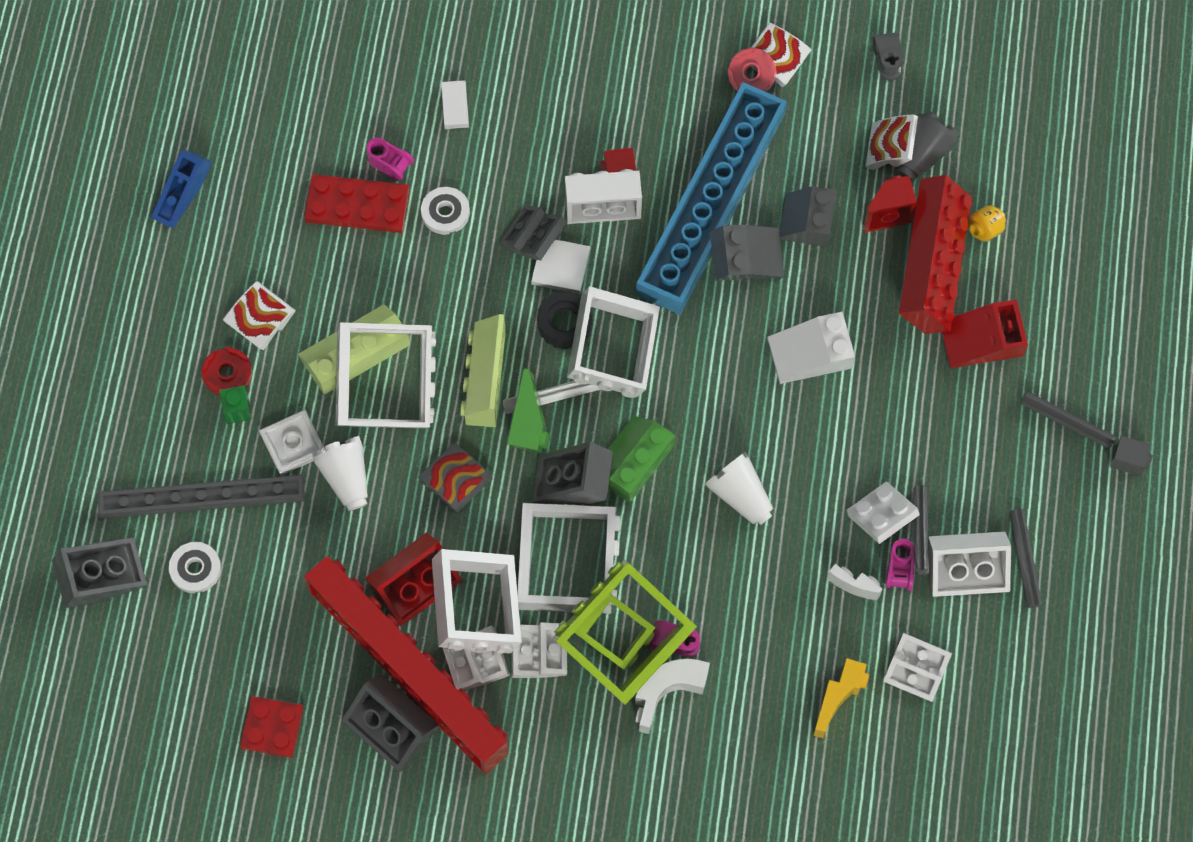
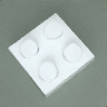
[847,481,920,544]

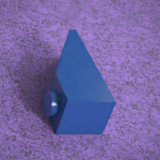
[151,151,212,228]

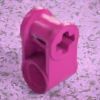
[367,138,414,181]
[885,539,914,591]
[648,620,700,657]

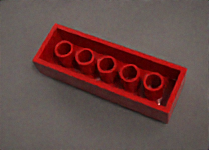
[899,175,972,334]

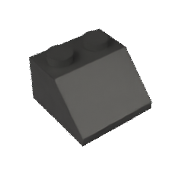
[780,186,837,247]

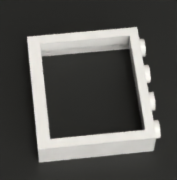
[335,323,436,428]
[518,503,621,614]

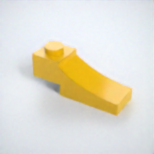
[813,659,870,739]

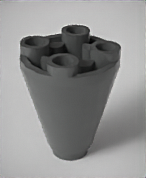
[897,111,960,181]

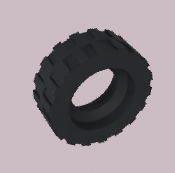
[537,291,592,349]

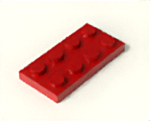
[304,174,410,233]

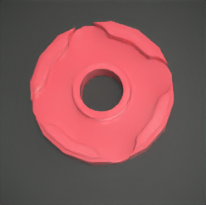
[728,47,777,92]

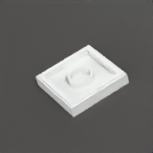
[531,240,591,294]
[259,410,325,476]

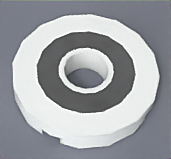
[421,187,470,235]
[169,542,221,593]

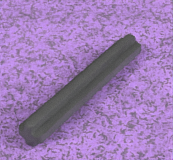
[1021,392,1116,448]
[913,485,929,575]
[1010,509,1042,608]

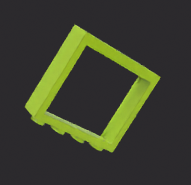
[553,560,697,705]

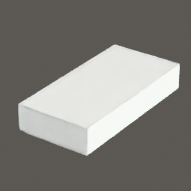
[441,80,469,129]

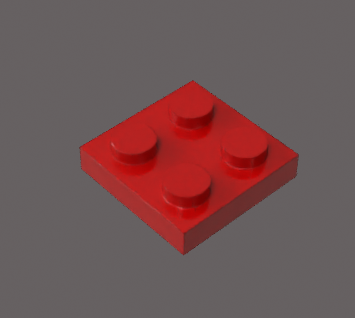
[240,696,304,759]

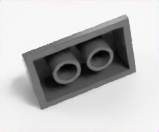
[342,673,439,772]

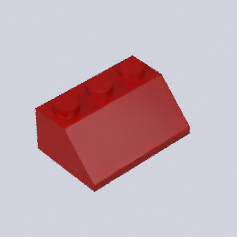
[365,532,463,626]

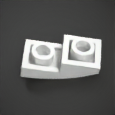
[827,564,882,600]

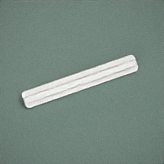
[503,381,600,414]

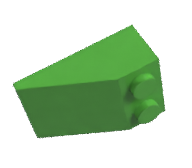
[507,368,550,454]

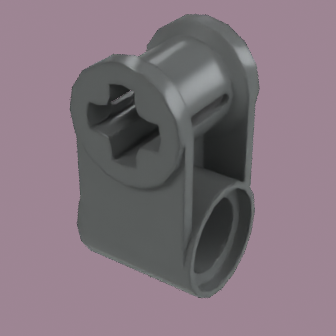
[873,32,903,81]

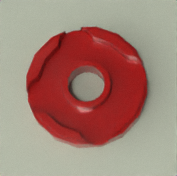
[201,347,252,396]

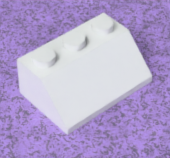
[929,532,1011,597]

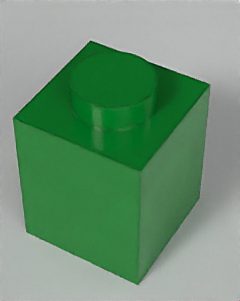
[219,385,252,424]

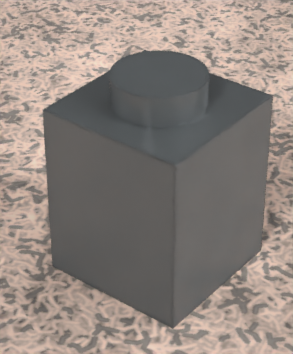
[1110,436,1153,476]

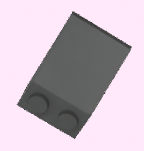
[710,225,785,281]
[532,442,613,504]
[52,537,147,608]

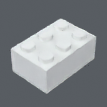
[565,169,642,224]

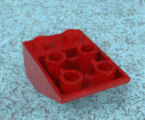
[942,299,1028,369]

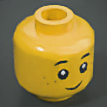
[969,205,1006,242]

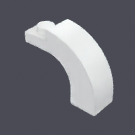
[635,659,710,734]

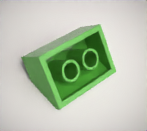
[608,416,675,503]

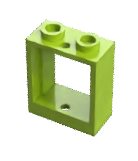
[574,594,656,670]

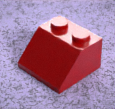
[863,176,917,233]

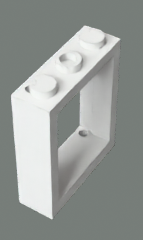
[567,286,660,398]
[432,549,522,654]

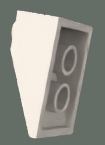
[767,312,855,384]

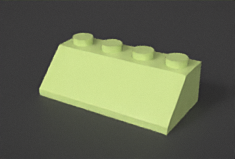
[298,305,410,395]
[461,314,506,427]

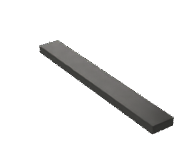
[98,474,305,519]

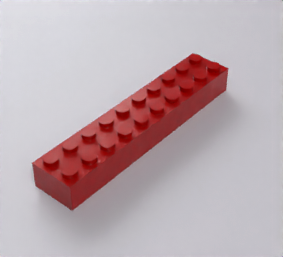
[304,556,509,775]

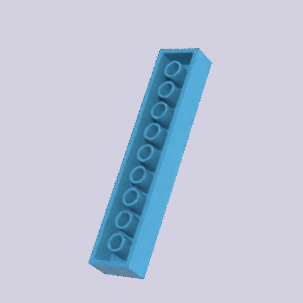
[636,82,787,315]

